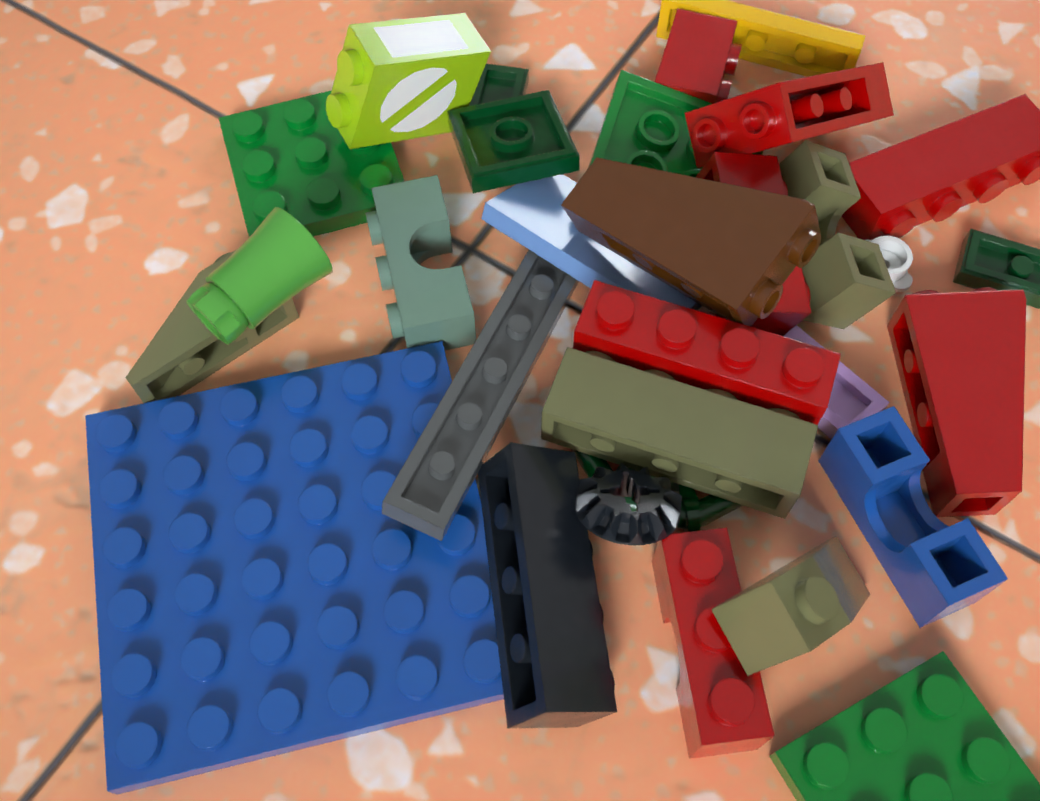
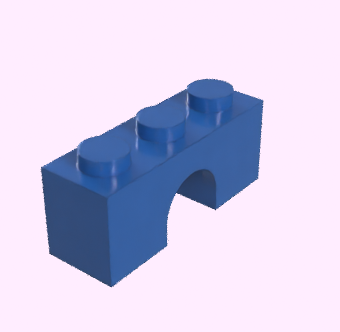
[818,406,1008,628]

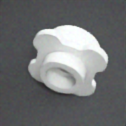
[866,236,913,292]

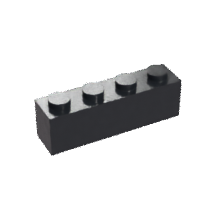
[478,442,617,729]

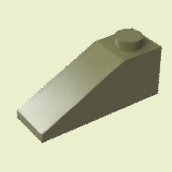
[126,249,299,403]
[711,536,870,675]

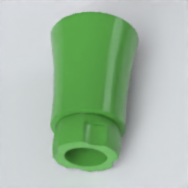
[186,207,333,345]

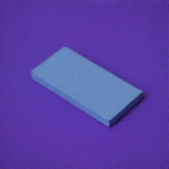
[481,174,702,311]

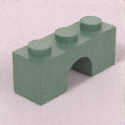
[365,175,476,351]

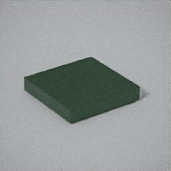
[447,90,580,193]

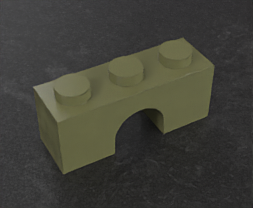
[779,140,896,329]

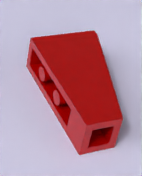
[685,62,894,168]
[887,287,1026,517]

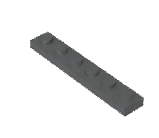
[382,250,579,541]

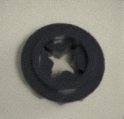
[575,462,682,545]

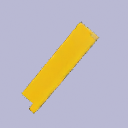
[656,0,866,77]

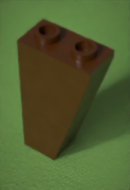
[561,157,821,326]

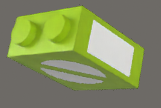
[326,13,491,149]

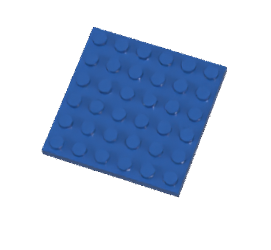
[85,341,504,795]

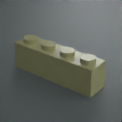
[541,347,818,519]

